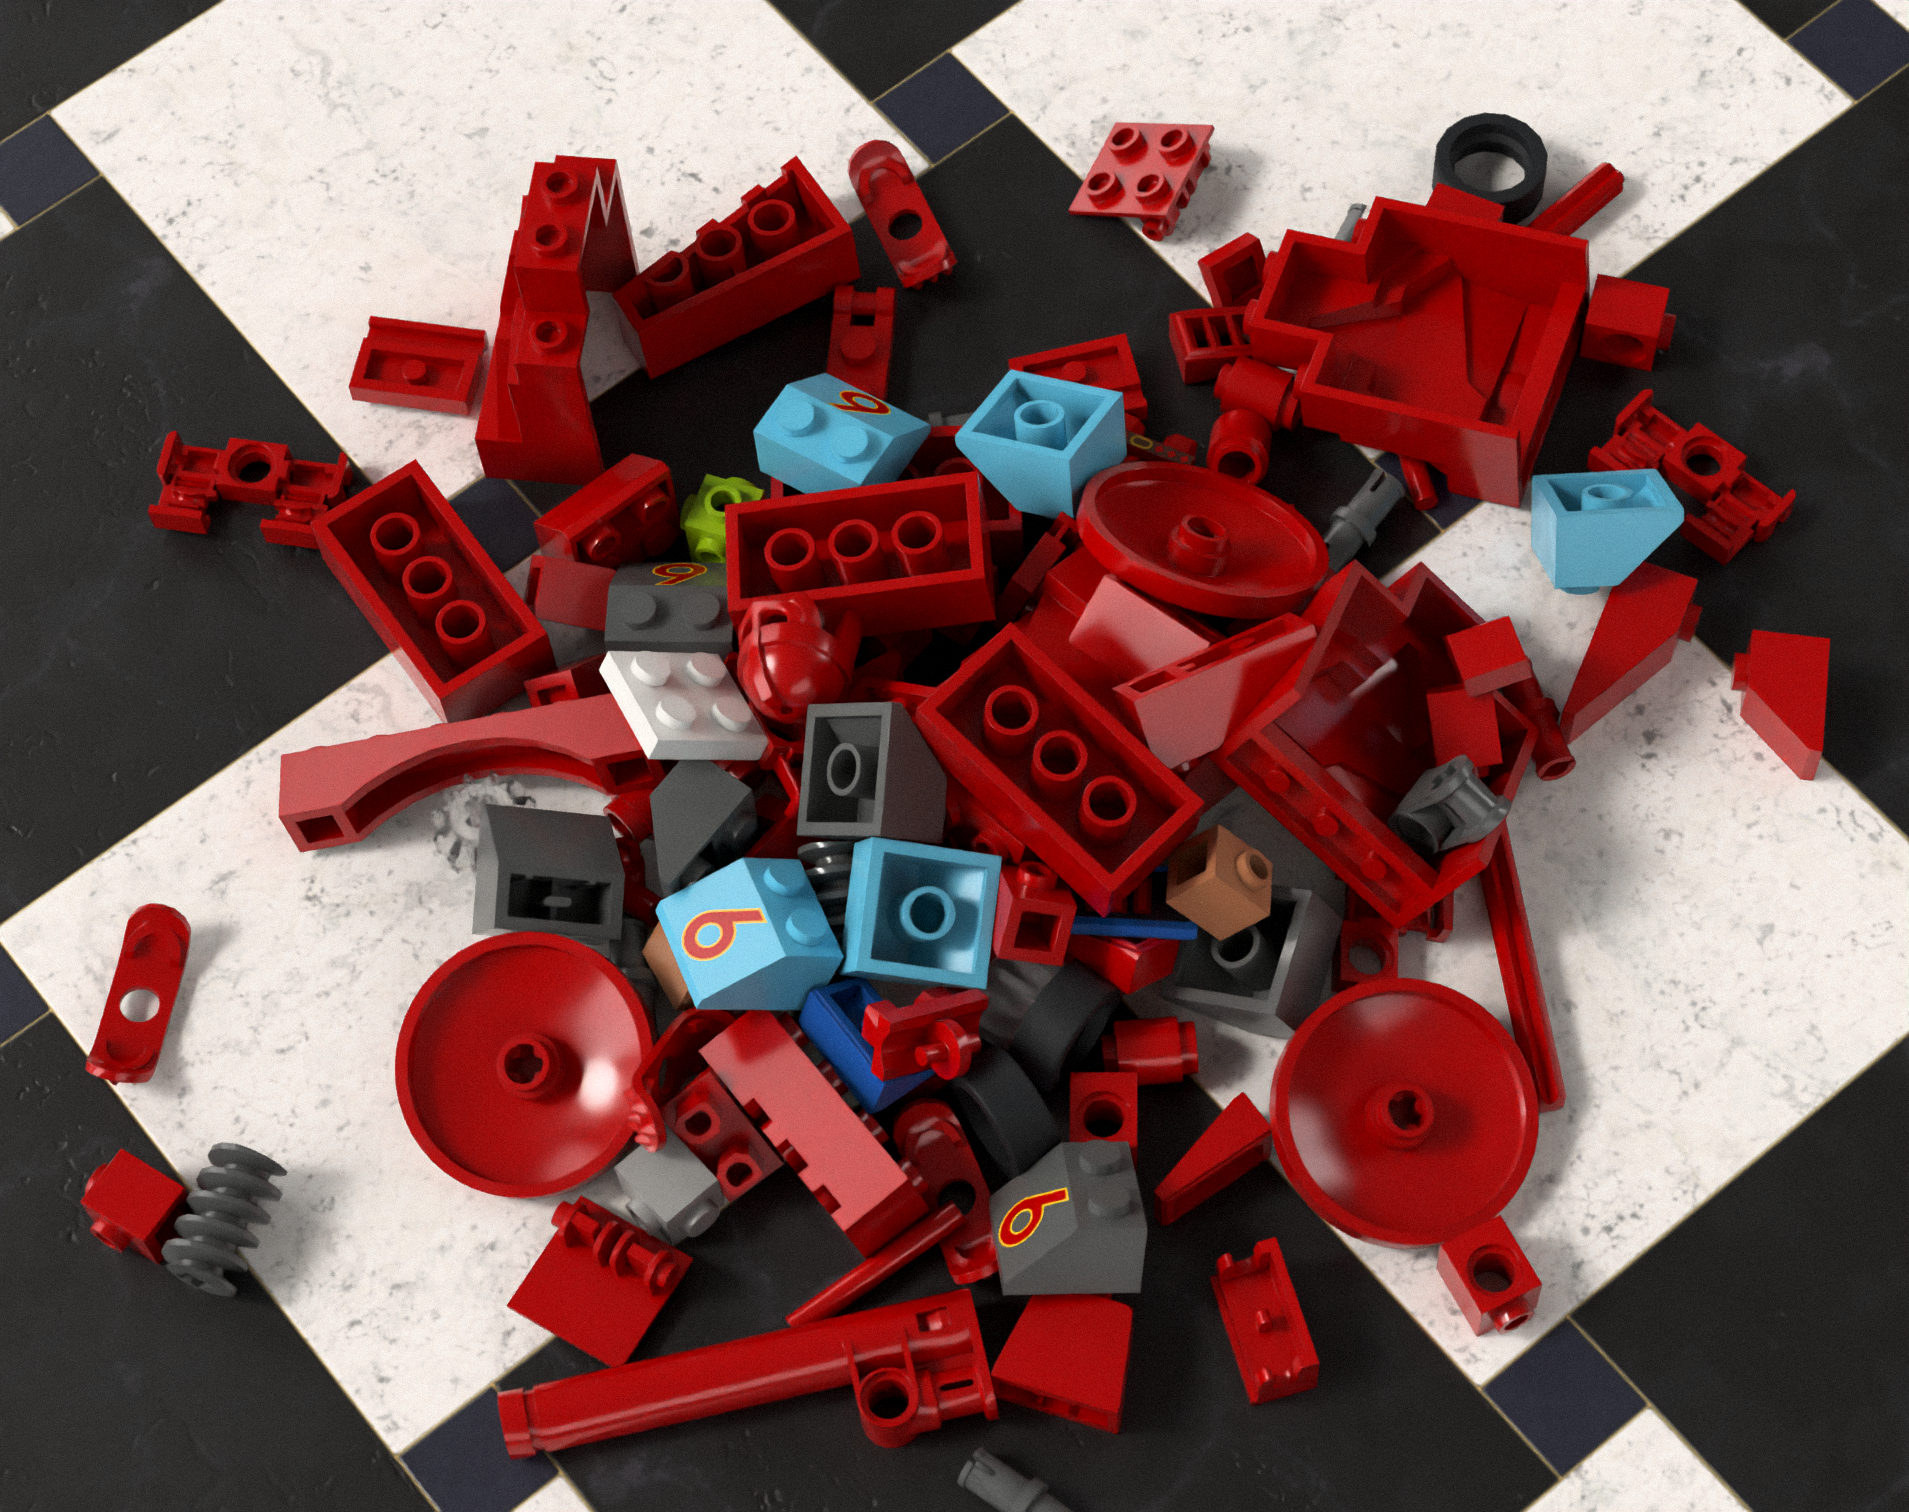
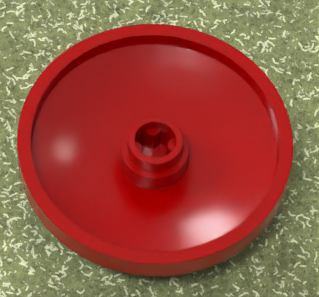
[1076,461,1329,619]
[395,931,658,1199]
[1269,978,1539,1249]

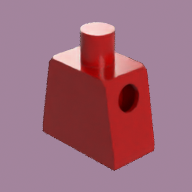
[991,1293,1134,1435]

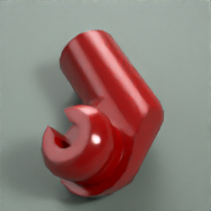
[615,837,664,928]

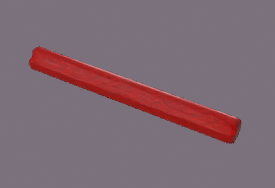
[1479,820,1567,1113]

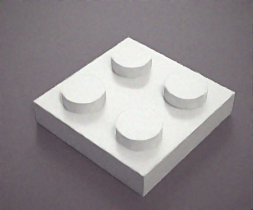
[599,651,769,760]

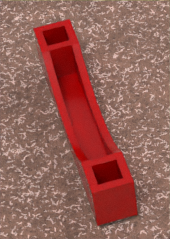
[278,693,670,853]

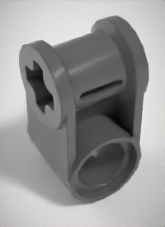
[1387,754,1512,856]

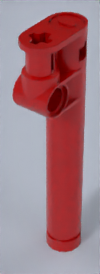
[497,1287,999,1461]

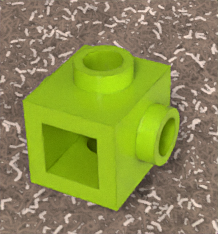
[680,474,766,563]

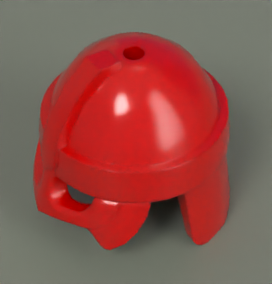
[737,592,864,724]

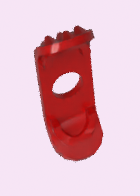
[847,140,958,290]
[85,903,191,1085]
[623,1007,737,1153]
[891,1098,999,1284]

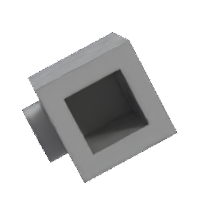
[615,1125,725,1247]

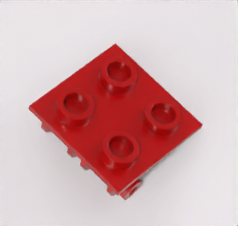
[1068,122,1215,241]
[506,1195,694,1367]

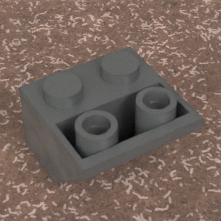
[650,760,762,899]
[472,804,625,945]

